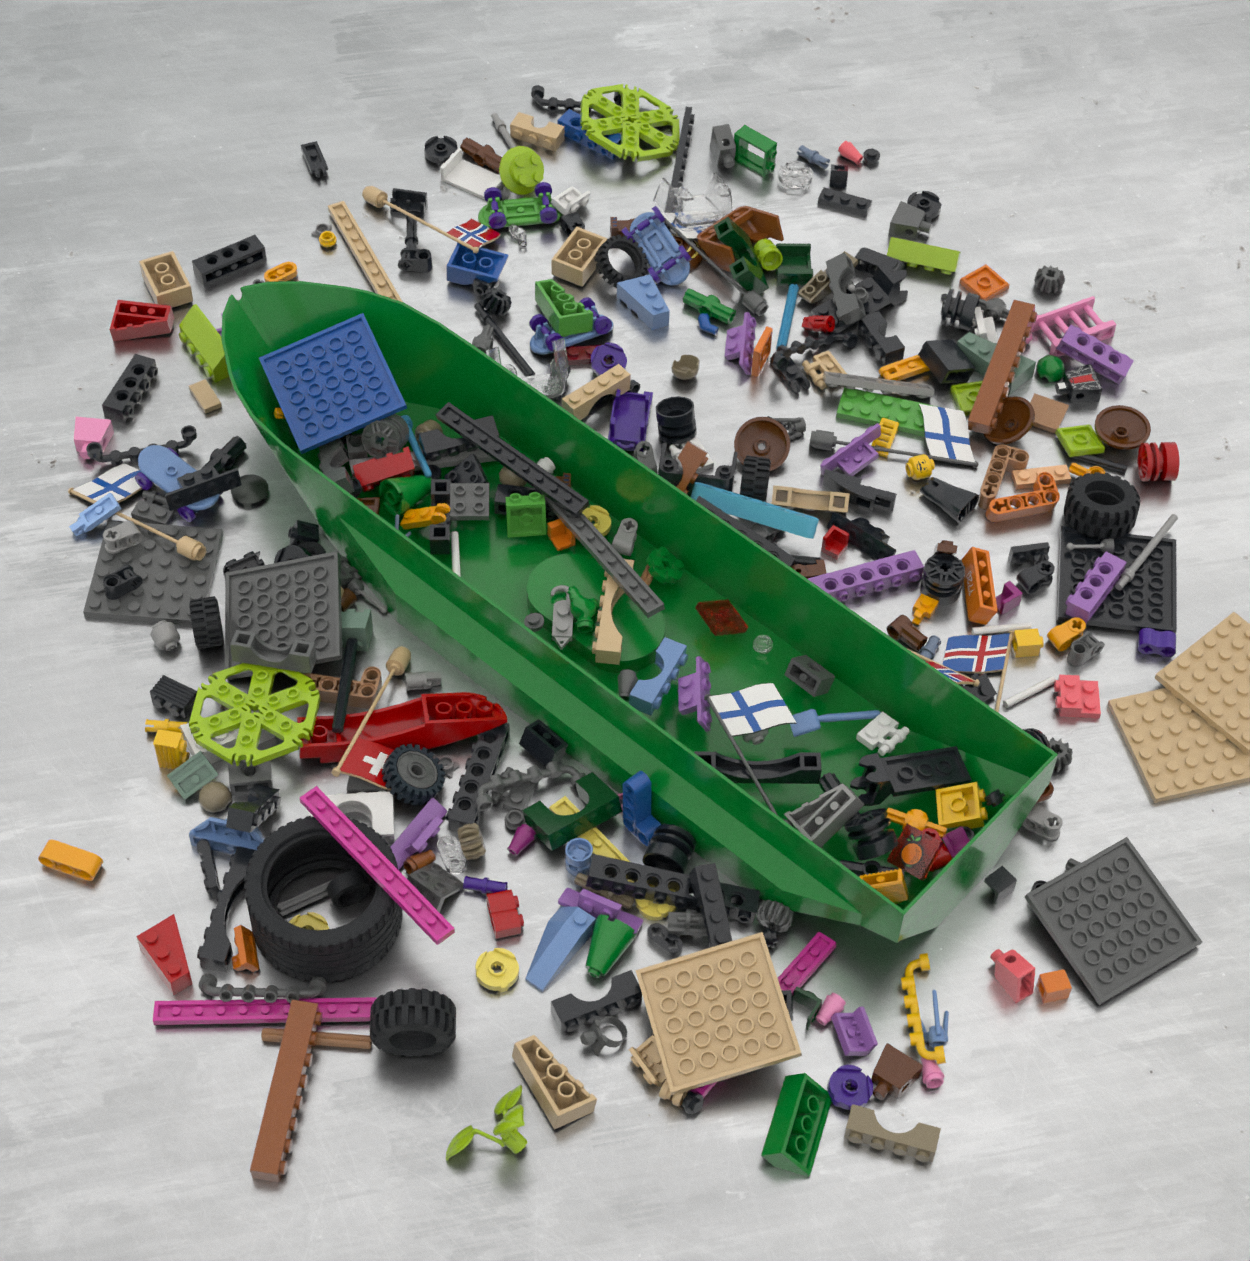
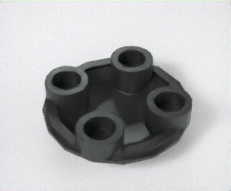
[231,474,269,507]

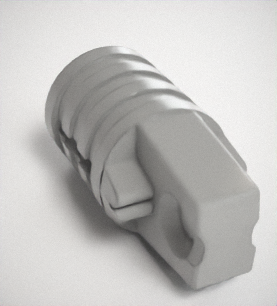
[404,671,442,691]

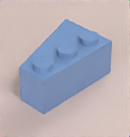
[617,274,670,330]

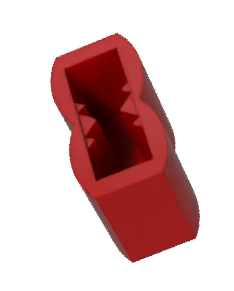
[486,889,524,939]

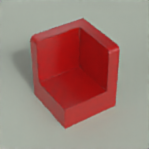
[821,525,849,560]

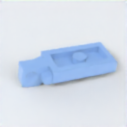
[69,493,122,536]

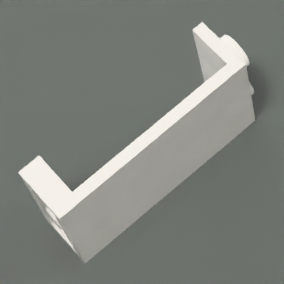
[440,148,504,199]

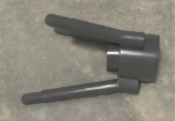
[772,417,806,440]

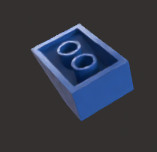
[447,243,508,285]

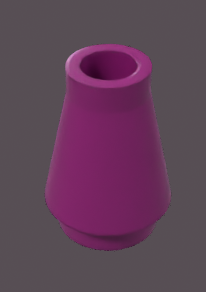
[507,824,536,856]

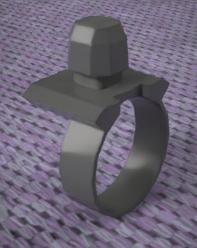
[580,1016,627,1055]

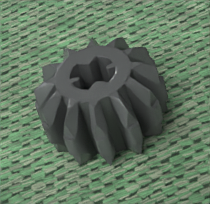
[1034,265,1065,294]
[1049,737,1073,773]
[756,900,793,933]

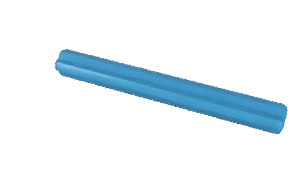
[776,284,799,350]

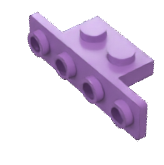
[725,312,757,375]
[820,423,881,476]
[678,656,712,732]
[390,798,447,870]
[558,888,643,934]

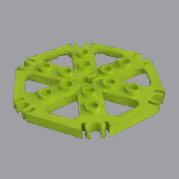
[580,84,680,162]
[189,663,321,767]

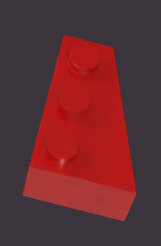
[352,447,415,492]

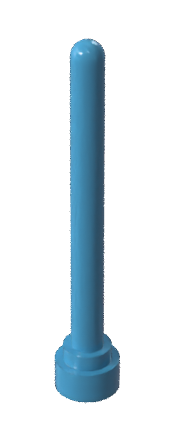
[401,415,432,478]

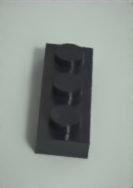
[818,187,872,216]

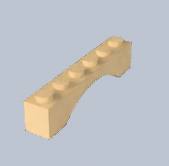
[592,559,634,665]

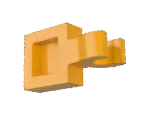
[912,593,939,626]

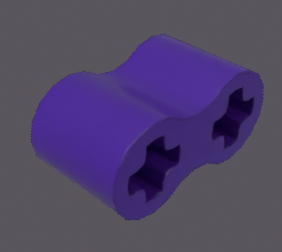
[1138,628,1177,657]

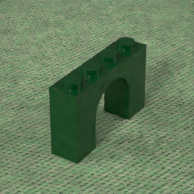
[714,217,769,294]
[522,772,622,851]

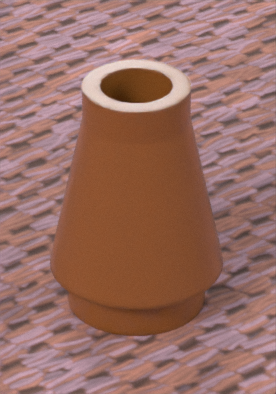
[403,849,436,875]

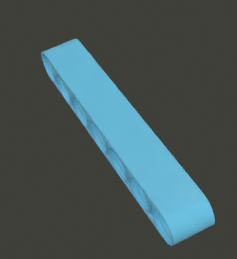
[691,482,819,539]

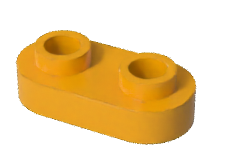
[264,262,298,282]

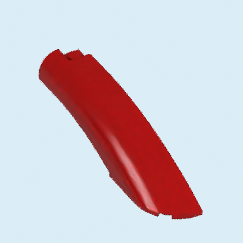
[297,692,508,763]

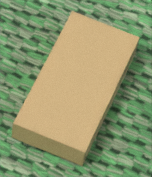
[189,379,222,414]

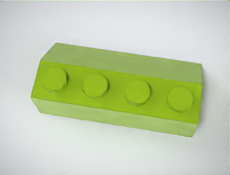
[887,237,961,275]
[178,304,229,383]

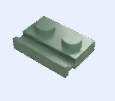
[166,750,219,800]

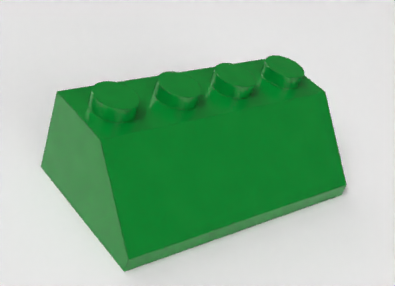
[761,1073,832,1177]

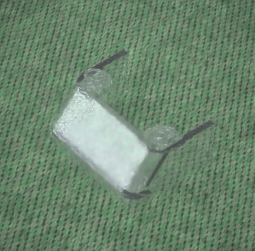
[653,173,733,232]
[486,338,569,398]

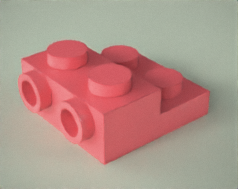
[1054,674,1101,718]

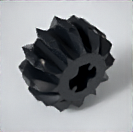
[480,288,512,316]

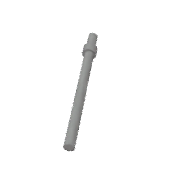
[491,113,516,149]
[1115,514,1178,590]

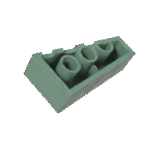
[957,332,1036,395]
[341,609,373,652]

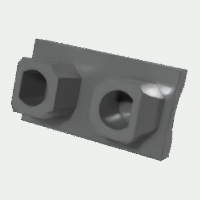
[668,909,707,938]

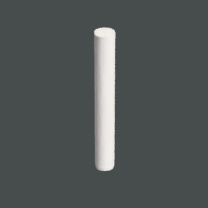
[451,531,461,577]
[972,622,1032,635]
[1003,676,1056,708]

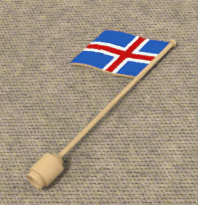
[943,630,1014,712]

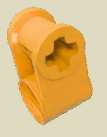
[1047,617,1086,652]

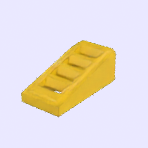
[871,418,899,458]

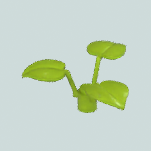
[446,1085,528,1162]

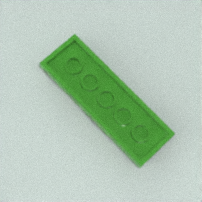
[836,386,938,437]

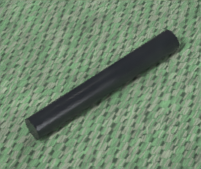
[1072,455,1127,473]

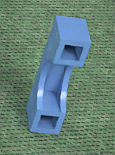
[629,637,688,716]

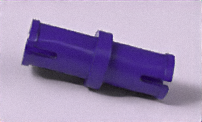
[463,876,508,894]

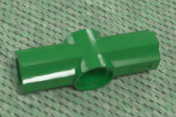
[683,288,736,324]

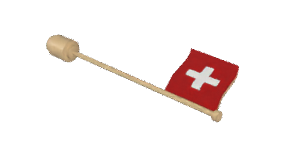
[332,646,411,791]

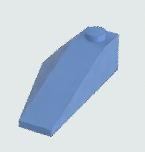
[525,906,596,992]

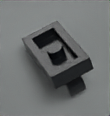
[1008,542,1050,565]

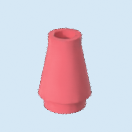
[838,141,863,164]

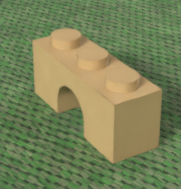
[510,112,565,151]

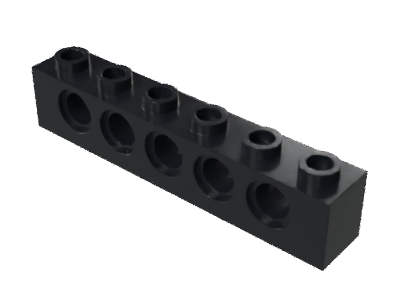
[696,496,796,567]
[446,723,510,832]

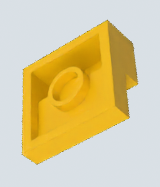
[936,782,988,829]

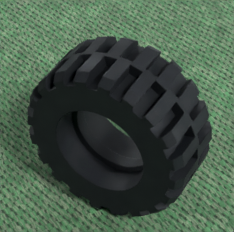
[1063,472,1141,540]
[370,988,456,1057]

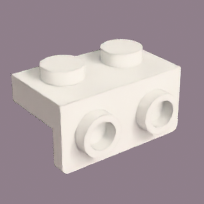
[551,186,591,215]
[972,307,998,344]

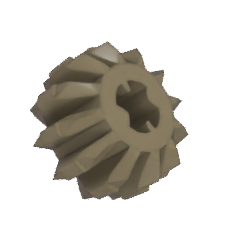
[458,823,486,860]

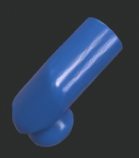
[698,313,719,335]

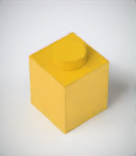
[1012,628,1044,658]

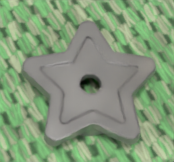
[311,223,332,237]
[438,754,460,777]

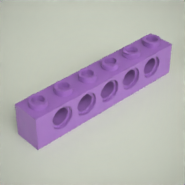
[808,550,924,602]

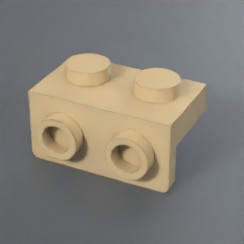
[629,1035,666,1088]

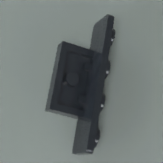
[165,465,242,511]
[827,511,896,560]

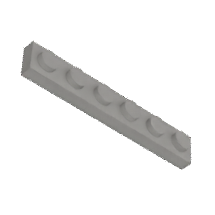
[823,371,934,399]

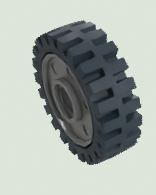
[382,744,445,805]

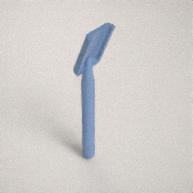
[790,709,881,737]

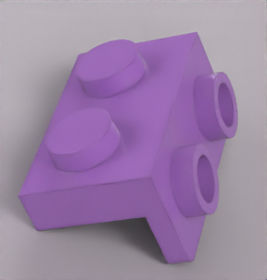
[831,1007,878,1056]

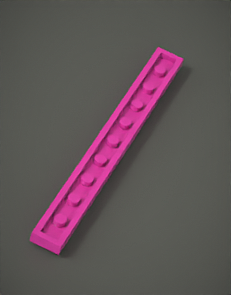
[299,786,455,945]
[690,932,836,1098]
[153,997,377,1025]

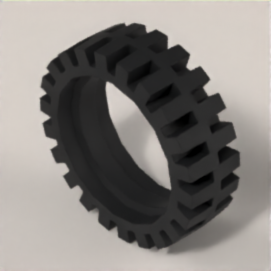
[595,235,648,288]

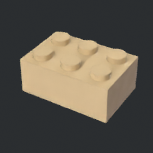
[551,227,608,287]
[139,251,193,308]

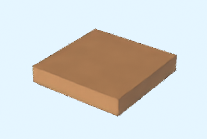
[1030,393,1069,434]

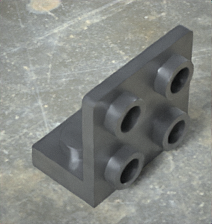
[407,862,463,912]

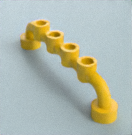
[901,953,946,1064]

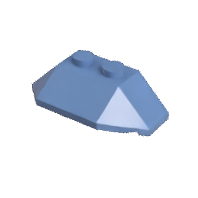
[189,817,265,854]

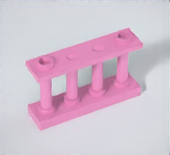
[1031,296,1117,357]

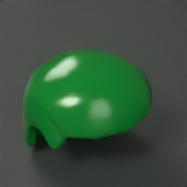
[1036,355,1065,382]

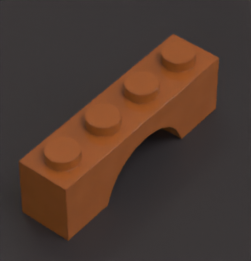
[676,441,709,494]

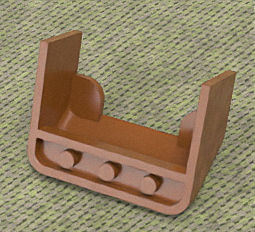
[697,206,784,272]

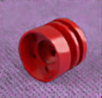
[1137,442,1180,482]

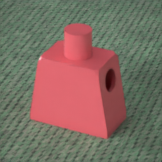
[990,949,1035,1003]

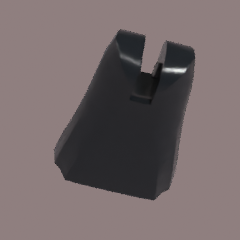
[920,477,979,523]

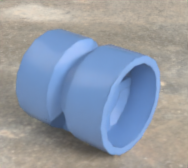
[565,838,593,876]

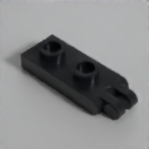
[301,141,328,178]

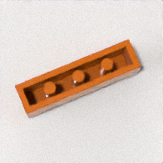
[961,547,998,625]

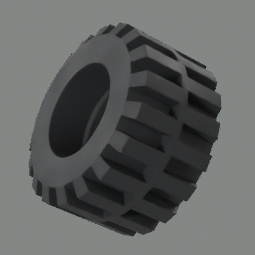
[740,456,771,502]
[189,596,224,649]

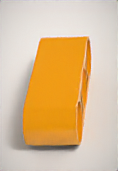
[38,839,103,881]

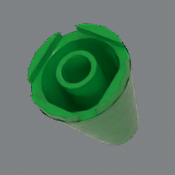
[379,475,432,516]
[585,915,637,978]

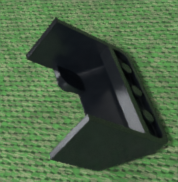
[658,443,738,497]

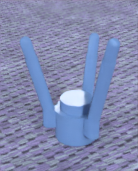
[920,990,949,1048]

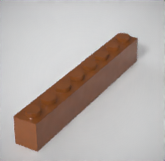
[968,300,1038,435]
[250,1000,323,1182]

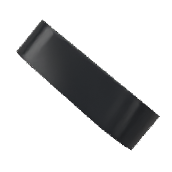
[647,923,683,958]

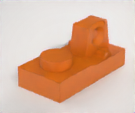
[232,925,259,972]

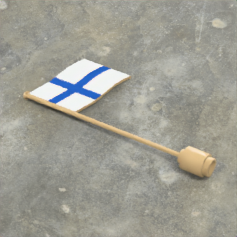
[68,464,206,561]

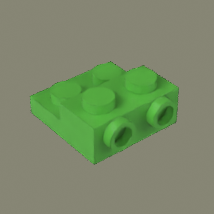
[505,492,546,538]

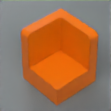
[548,519,575,551]
[1036,969,1072,1003]

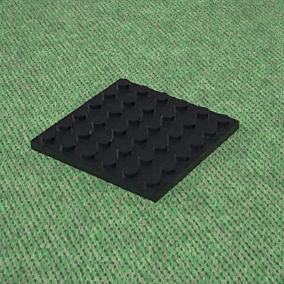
[1057,526,1177,634]

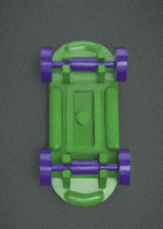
[478,182,563,229]

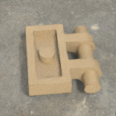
[802,350,847,390]

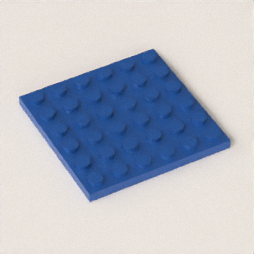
[259,313,407,454]

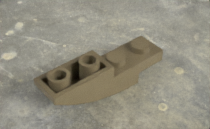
[798,251,858,304]

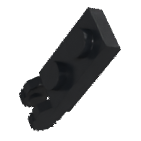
[770,357,810,393]
[197,839,221,899]

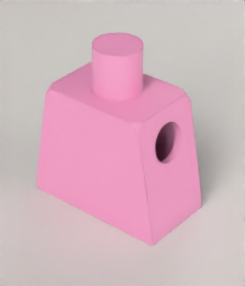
[74,417,114,459]

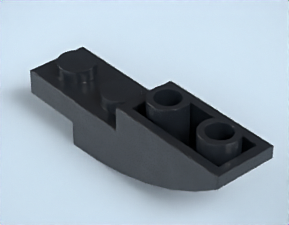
[823,469,897,512]

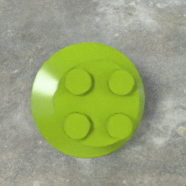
[499,146,544,195]

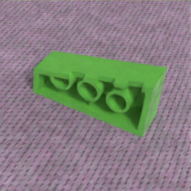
[535,279,593,337]

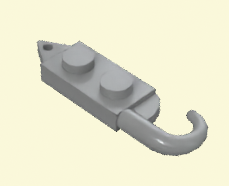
[550,585,573,650]

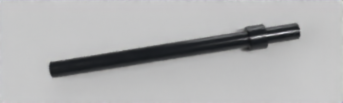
[474,303,535,378]

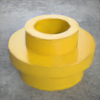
[319,231,337,247]

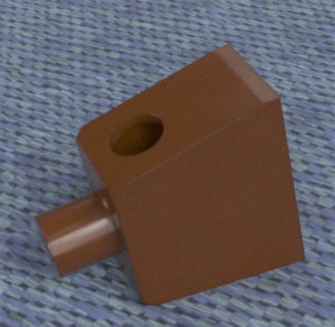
[871,1043,923,1100]

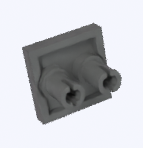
[450,483,489,520]

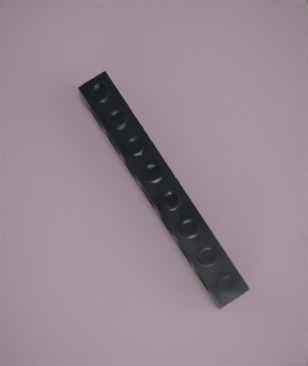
[586,854,760,923]

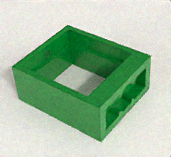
[734,125,777,177]

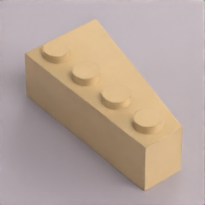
[512,1035,597,1129]

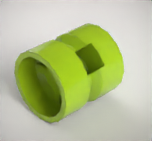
[754,239,783,271]

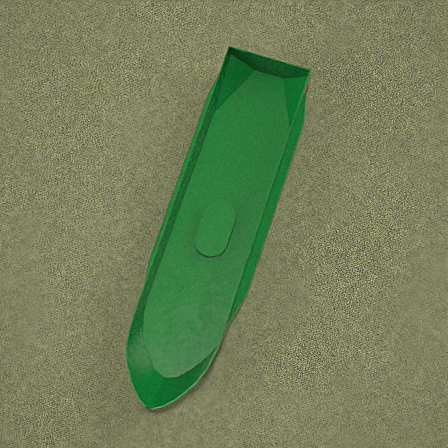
[221,281,1058,943]

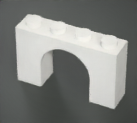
[309,791,395,845]

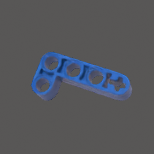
[623,771,661,846]

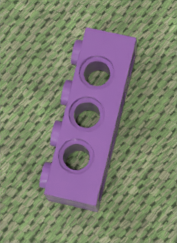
[1056,325,1134,385]
[1065,552,1127,624]

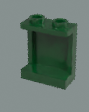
[776,243,813,286]

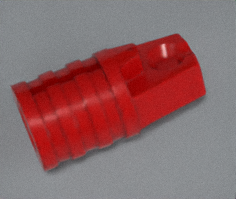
[802,315,835,332]

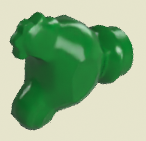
[567,586,600,633]

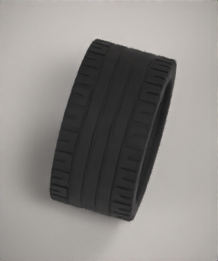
[244,816,402,983]

